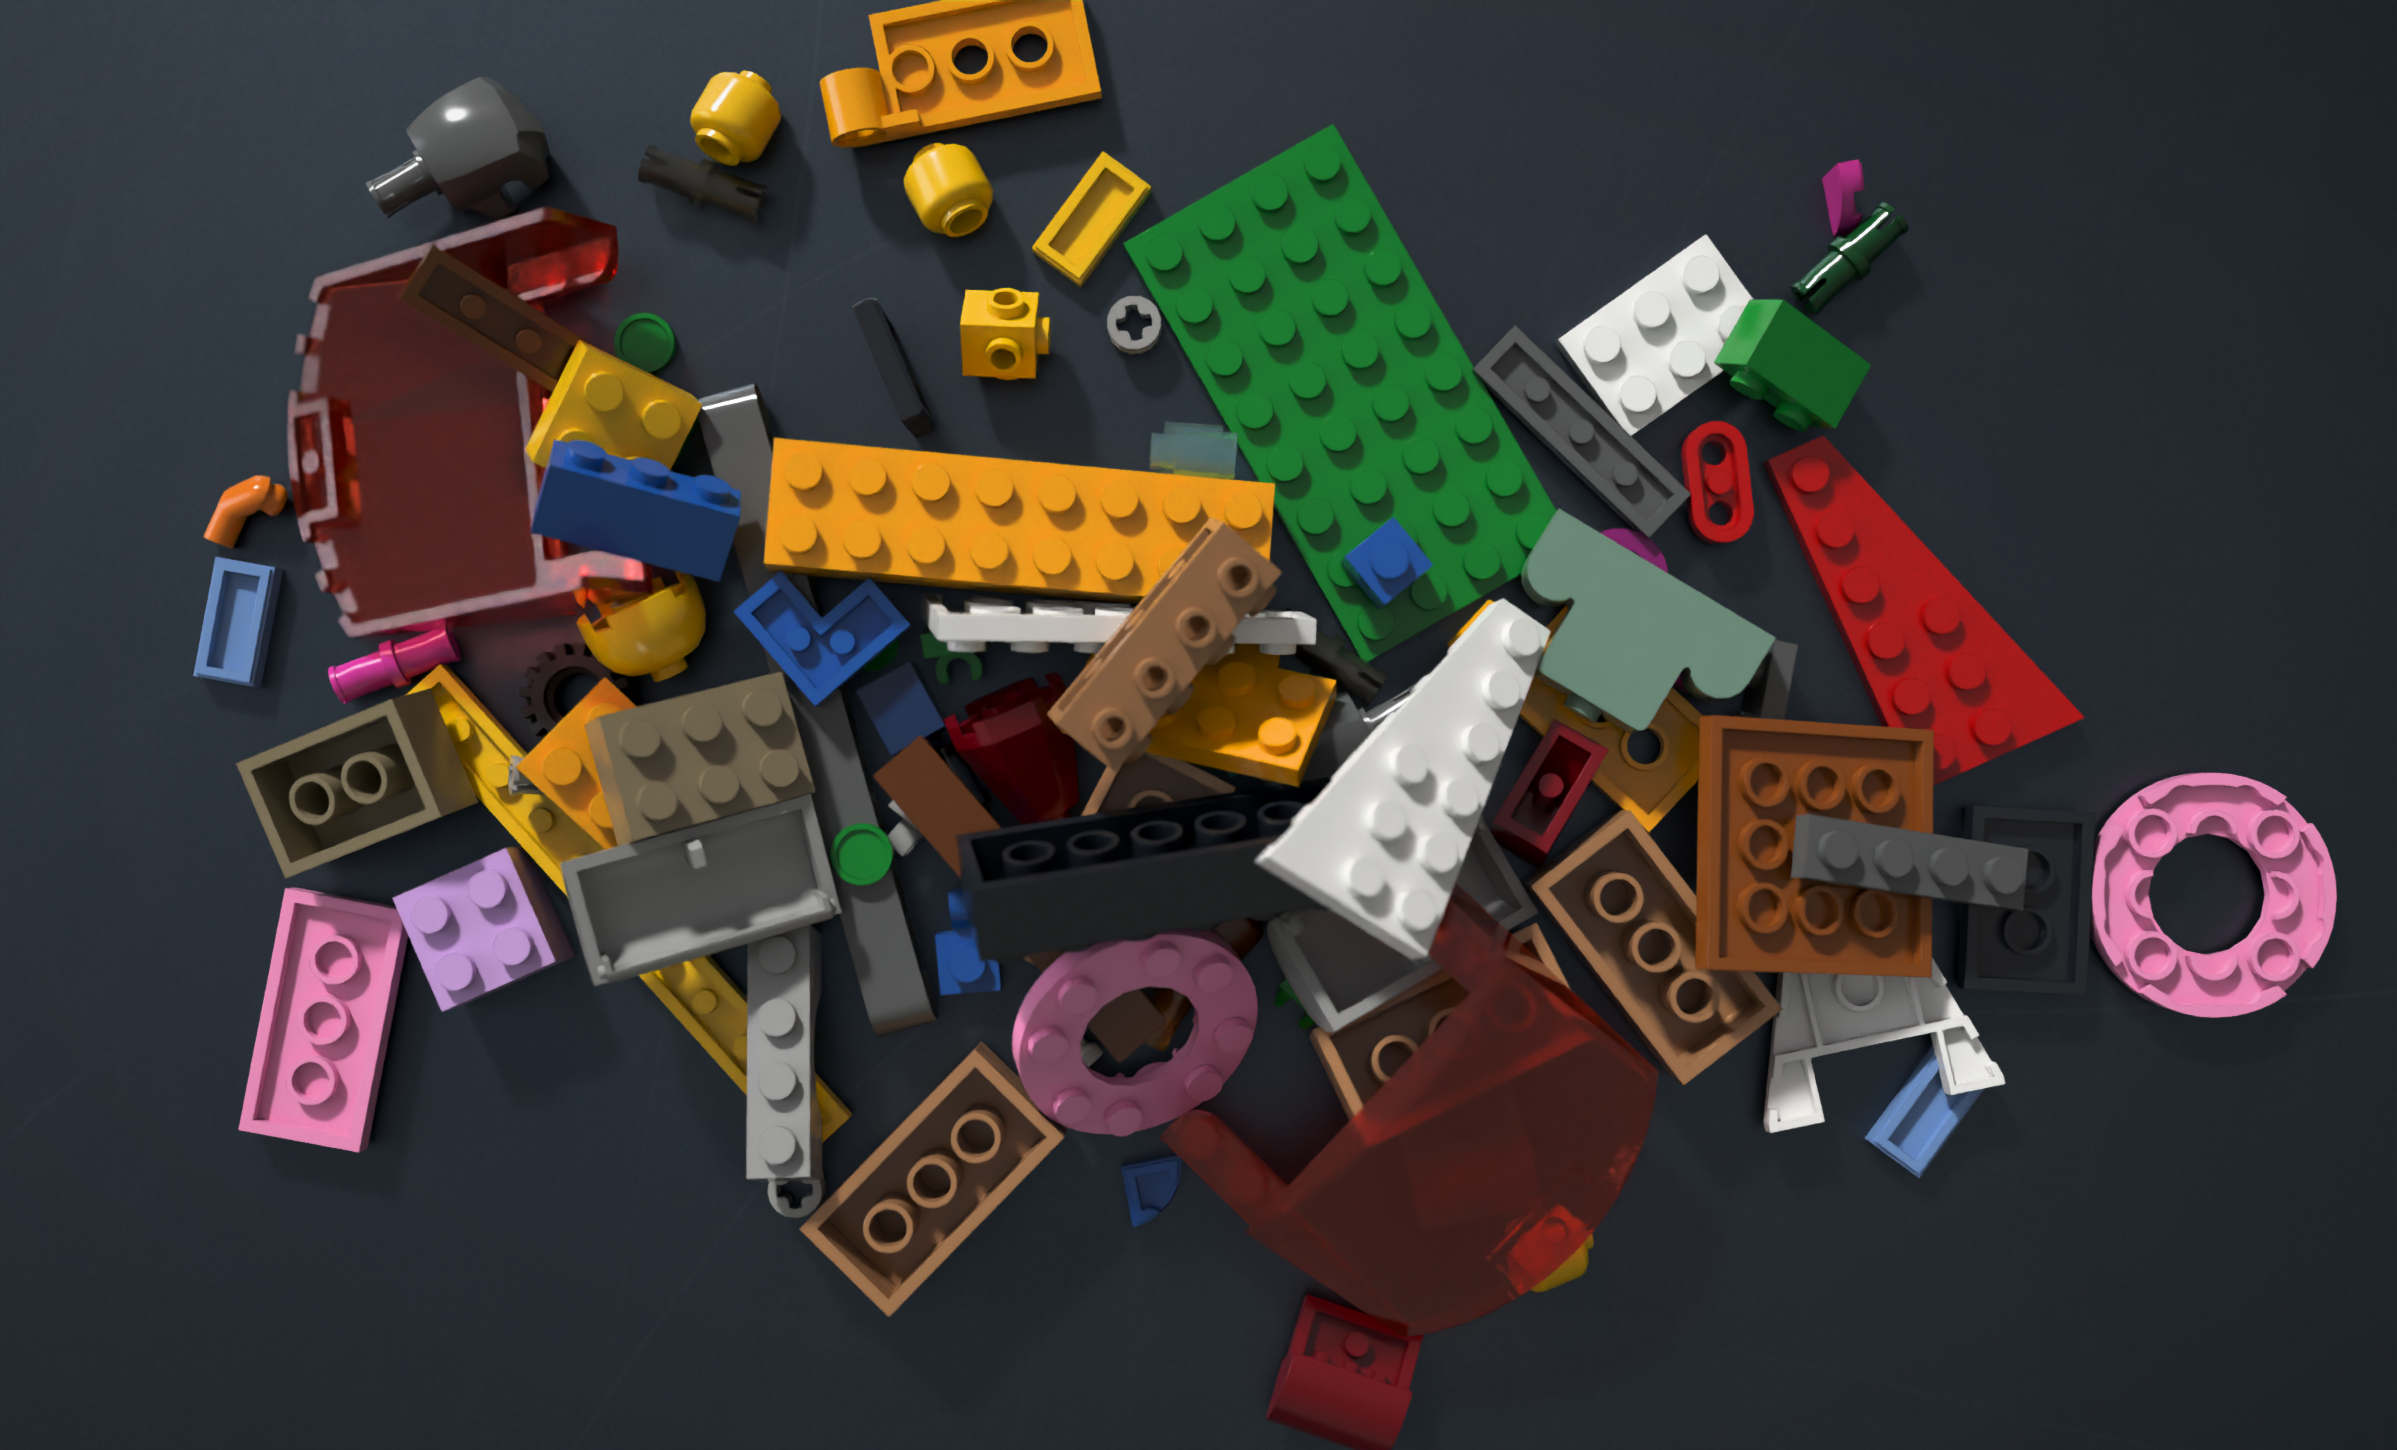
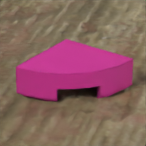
[1822,159,1864,237]

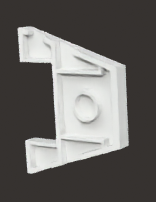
[1763,958,2005,1133]

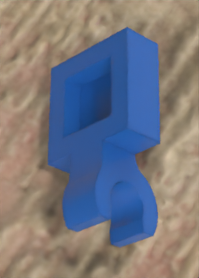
[935,888,1003,996]

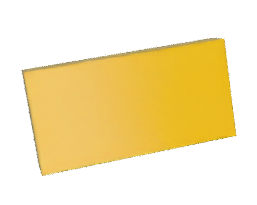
[1031,151,1152,287]

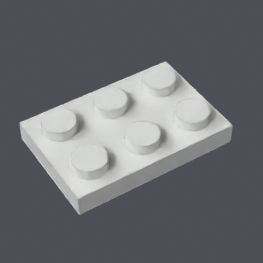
[1555,234,1753,436]

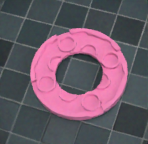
[2090,773,2337,1018]
[1012,928,1258,1137]

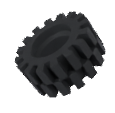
[519,642,641,738]

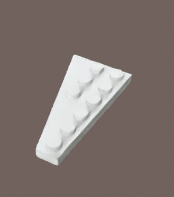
[922,593,1317,655]

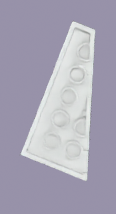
[1255,598,1551,960]

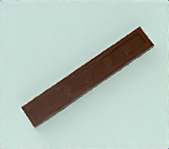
[873,735,1167,1063]

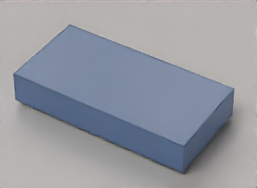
[193,557,283,687]
[1864,1045,1985,1178]

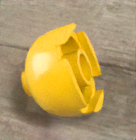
[576,571,706,682]

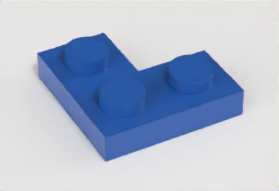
[733,571,912,707]

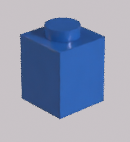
[1341,517,1433,610]

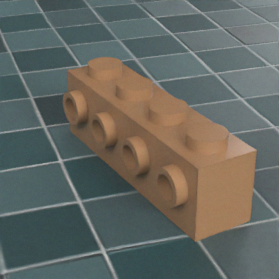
[1047,517,1282,772]

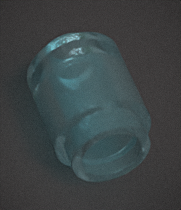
[1150,421,1238,480]

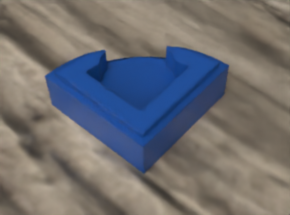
[1121,1152,1182,1227]

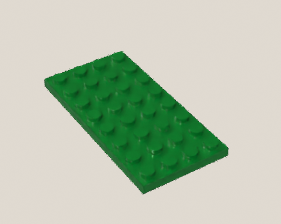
[1123,124,1556,664]

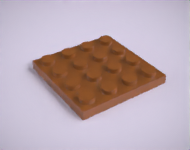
[1695,715,1934,978]

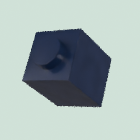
[856,661,947,756]

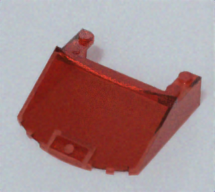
[287,207,654,638]
[1160,882,1659,1337]

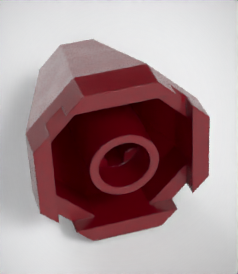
[944,672,1079,825]

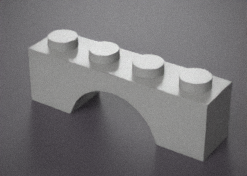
[747,925,822,1182]

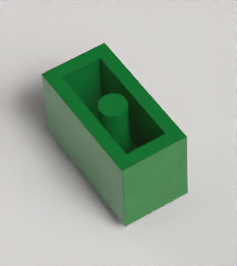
[1714,300,1871,432]

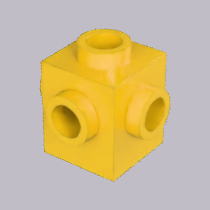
[960,288,1051,380]

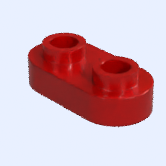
[1681,421,1754,545]

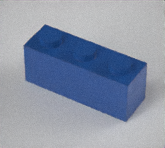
[531,439,741,582]

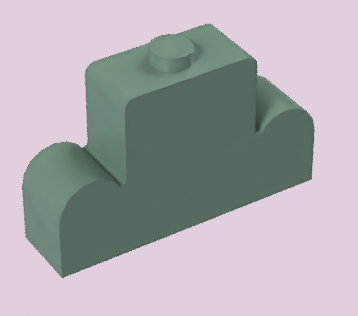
[1521,509,1776,733]

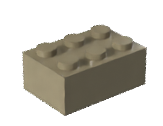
[584,671,816,846]
[236,688,478,879]

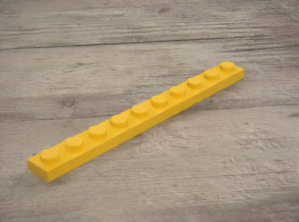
[406,664,853,1143]

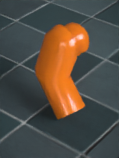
[203,475,288,549]

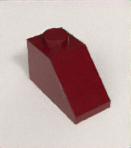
[1490,719,1609,869]

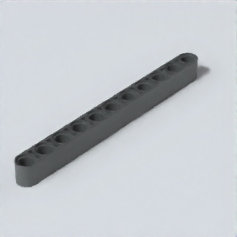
[697,383,938,1037]

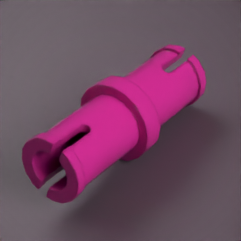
[328,624,462,704]

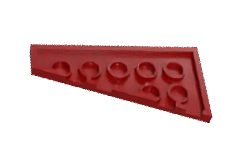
[1762,436,2085,786]

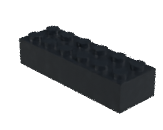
[956,777,1332,963]

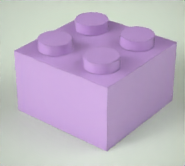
[392,846,575,1012]

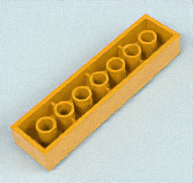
[764,438,1275,604]

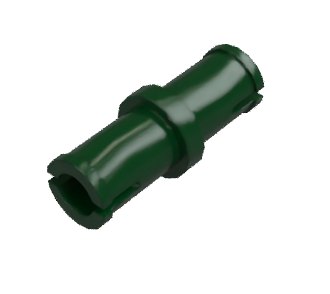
[1790,202,1909,315]

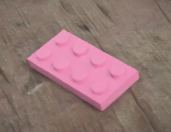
[238,887,408,1153]

